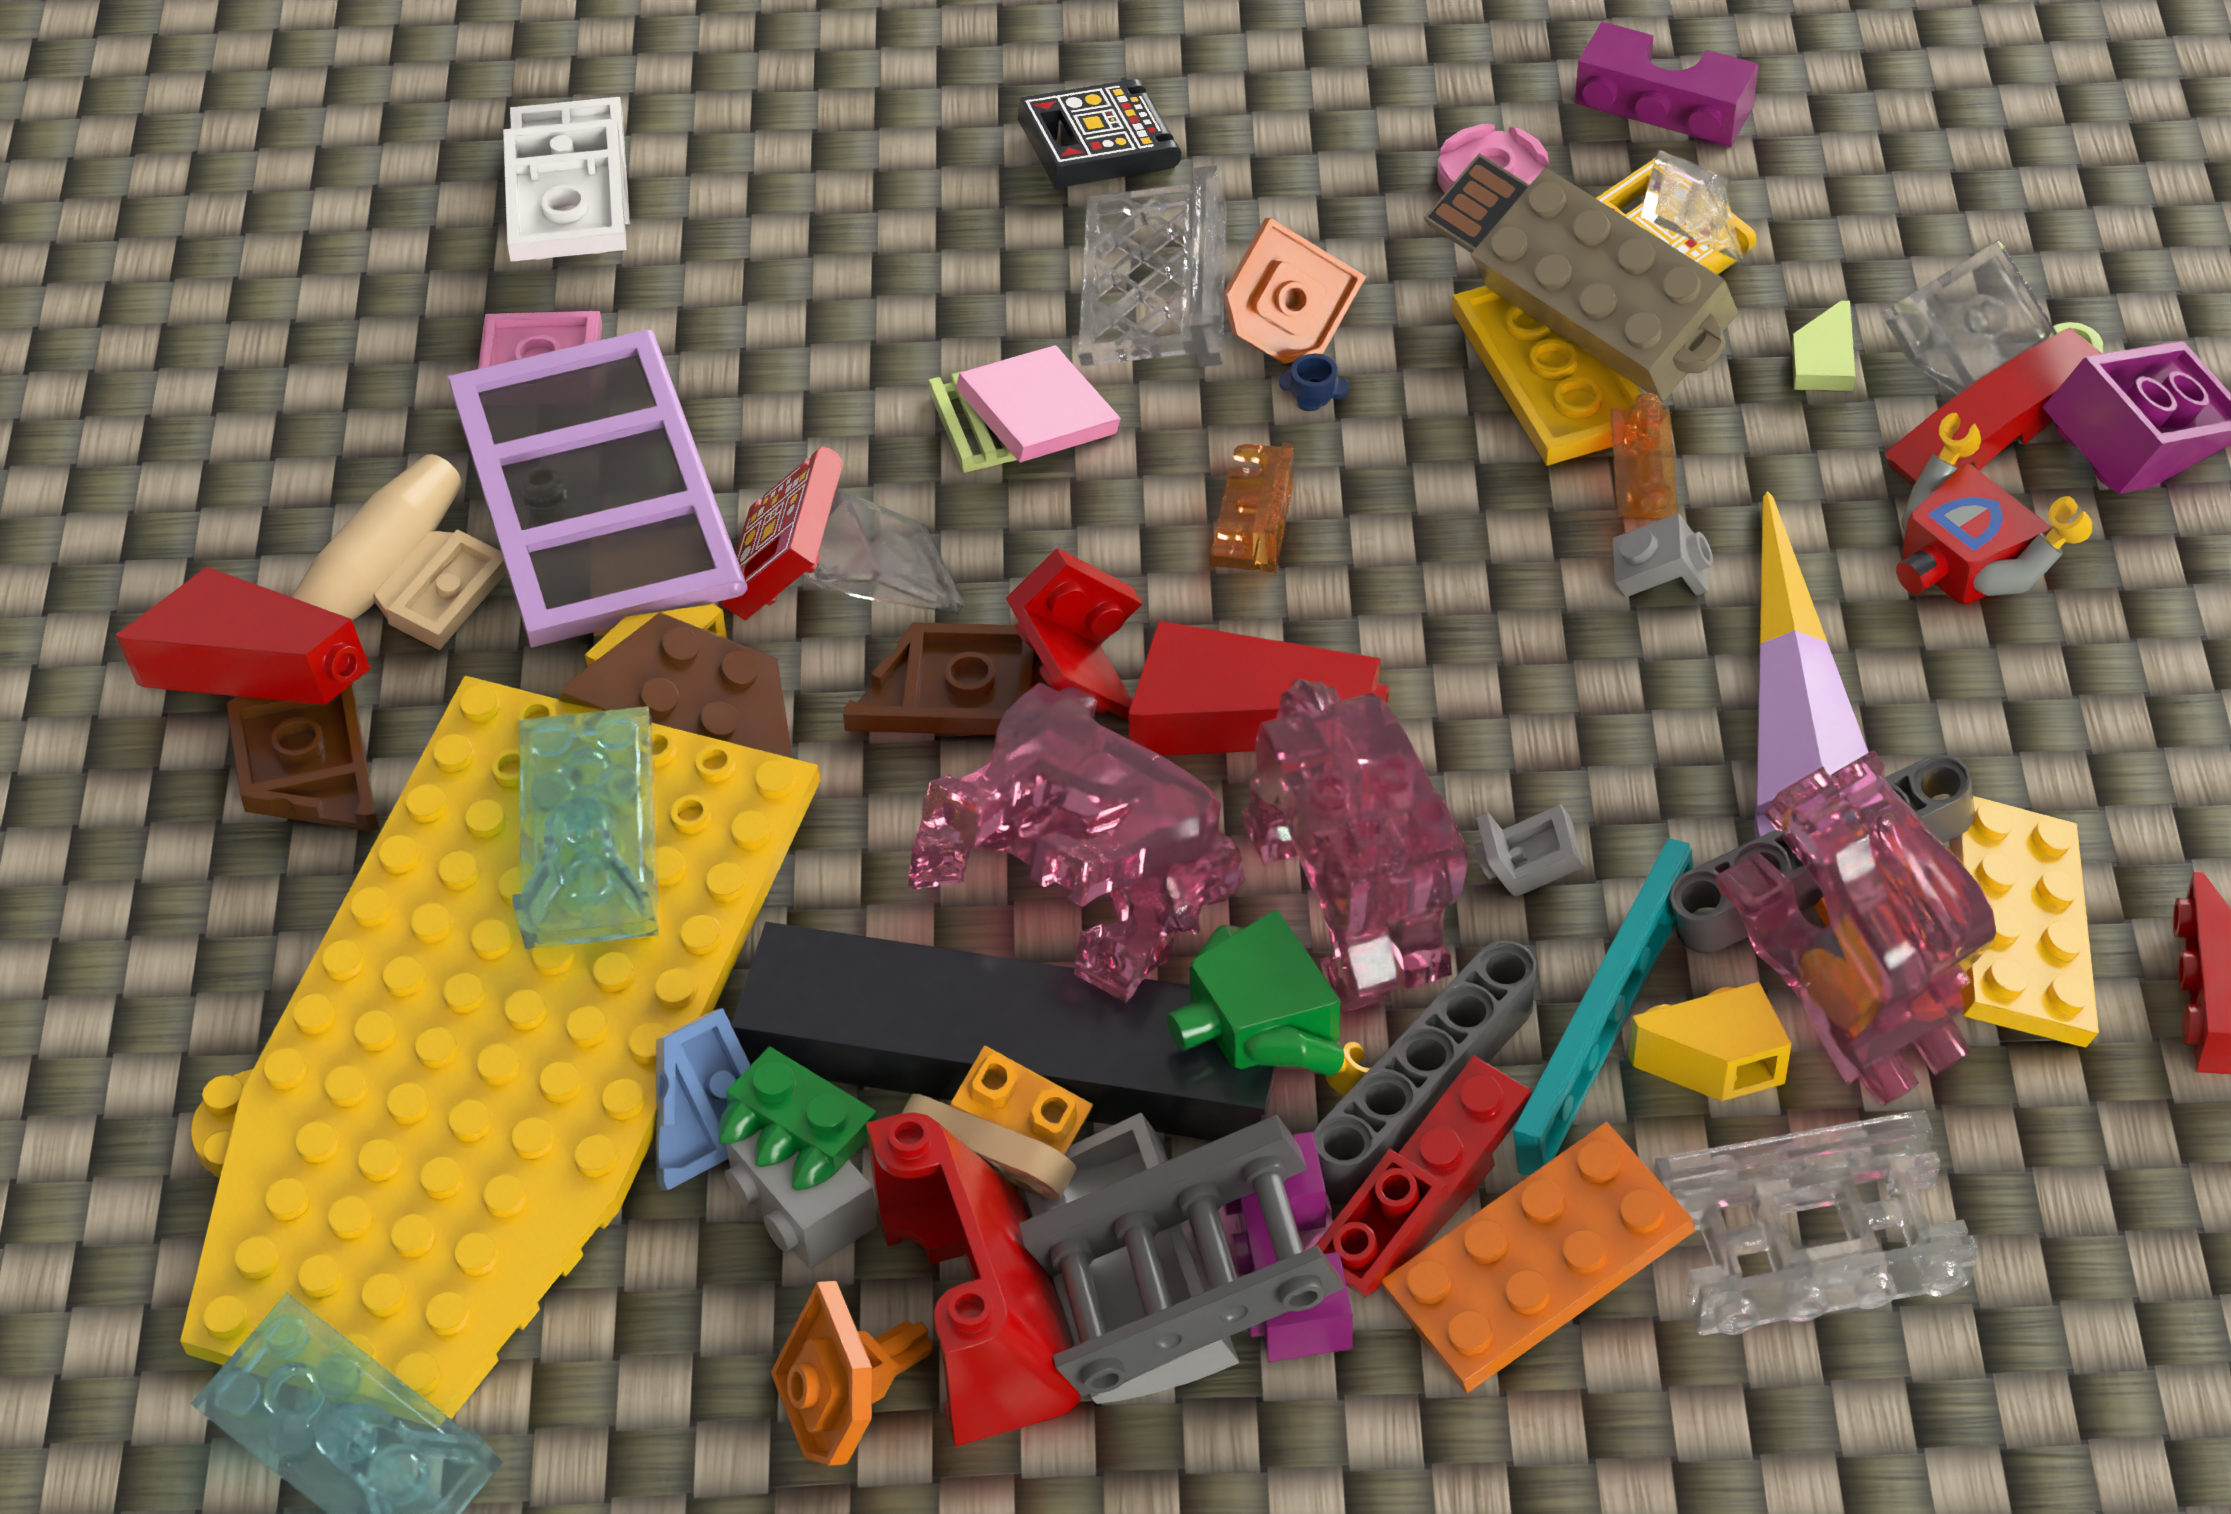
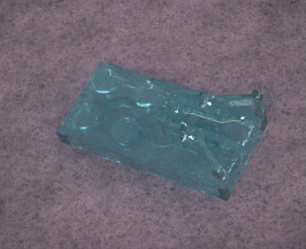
[512,706,659,949]
[191,1292,503,1514]

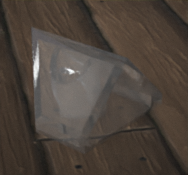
[1641,150,1744,263]

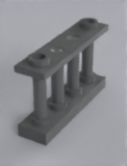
[1019,1115,1345,1397]

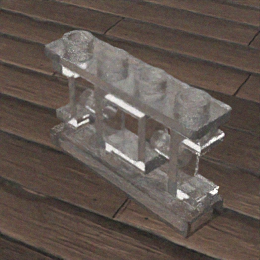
[1654,1110,1978,1335]

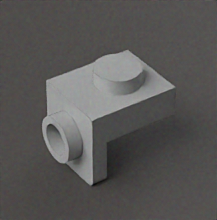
[1612,513,1713,597]
[1474,804,1585,898]

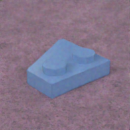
[656,1008,750,1191]

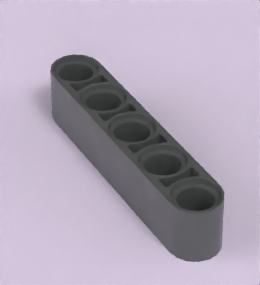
[1670,754,1975,953]
[1314,941,1536,1205]

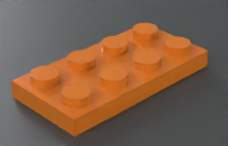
[1381,1121,1695,1394]

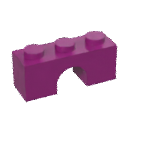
[1575,21,1759,147]
[1223,1132,1353,1363]

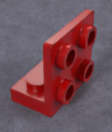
[1005,548,1143,721]

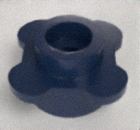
[1279,353,1349,411]

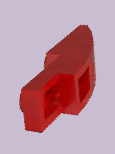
[1315,1055,1531,1298]

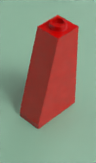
[115,567,371,705]
[1129,621,1389,757]

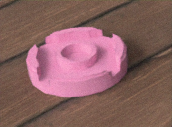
[1437,124,1549,193]

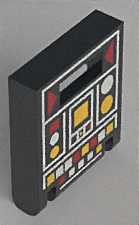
[1017,79,1182,188]

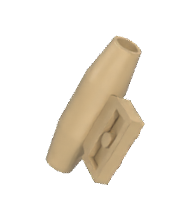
[292,454,507,651]

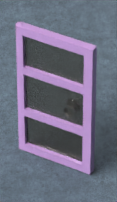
[448,330,747,648]

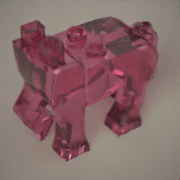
[1243,679,1469,1013]
[908,683,1246,1002]
[1715,750,1997,1107]

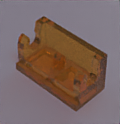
[1210,443,1294,573]

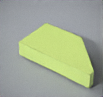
[1791,300,1856,391]

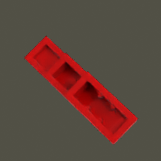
[1884,328,2103,486]

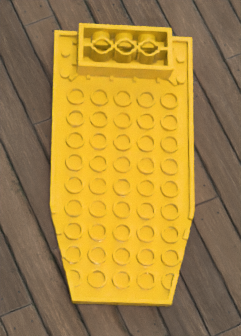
[180,676,821,1431]

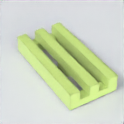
[929,371,1017,473]

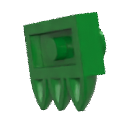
[718,1046,878,1190]

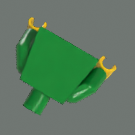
[1166,909,1370,1096]

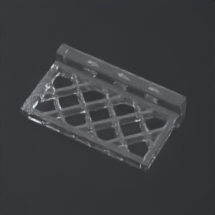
[1078,165,1227,367]

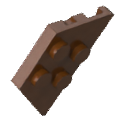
[559,612,793,758]
[843,622,1087,738]
[226,684,380,831]

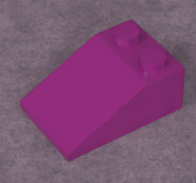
[2042,341,2231,494]

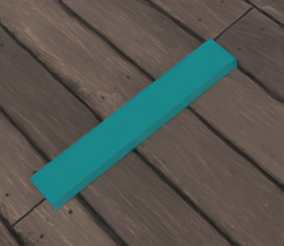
[1513,838,1693,1176]

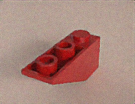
[2173,871,2231,1074]

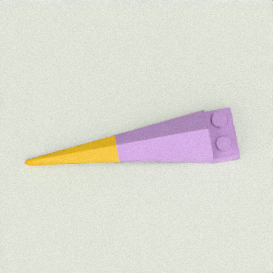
[1754,491,1889,857]

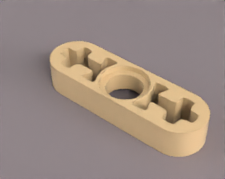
[902,1094,1077,1201]

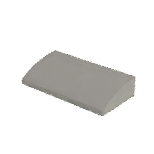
[1024,1113,1239,1404]

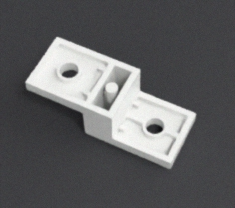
[503,97,630,262]

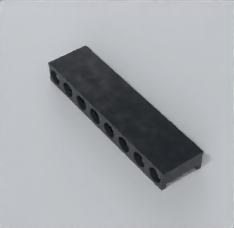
[731,922,1278,1141]

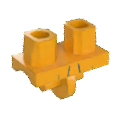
[950,1045,1093,1156]

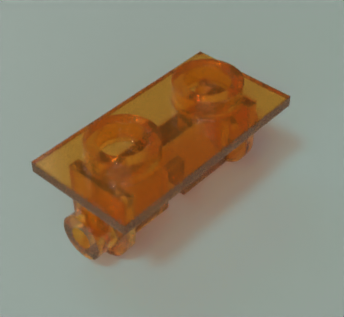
[1610,393,1678,521]

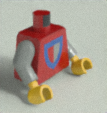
[1896,413,2092,604]

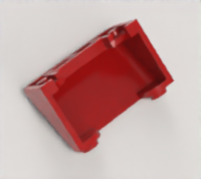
[866,1112,1081,1447]

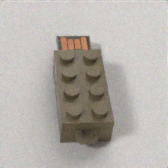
[1424,153,1738,402]

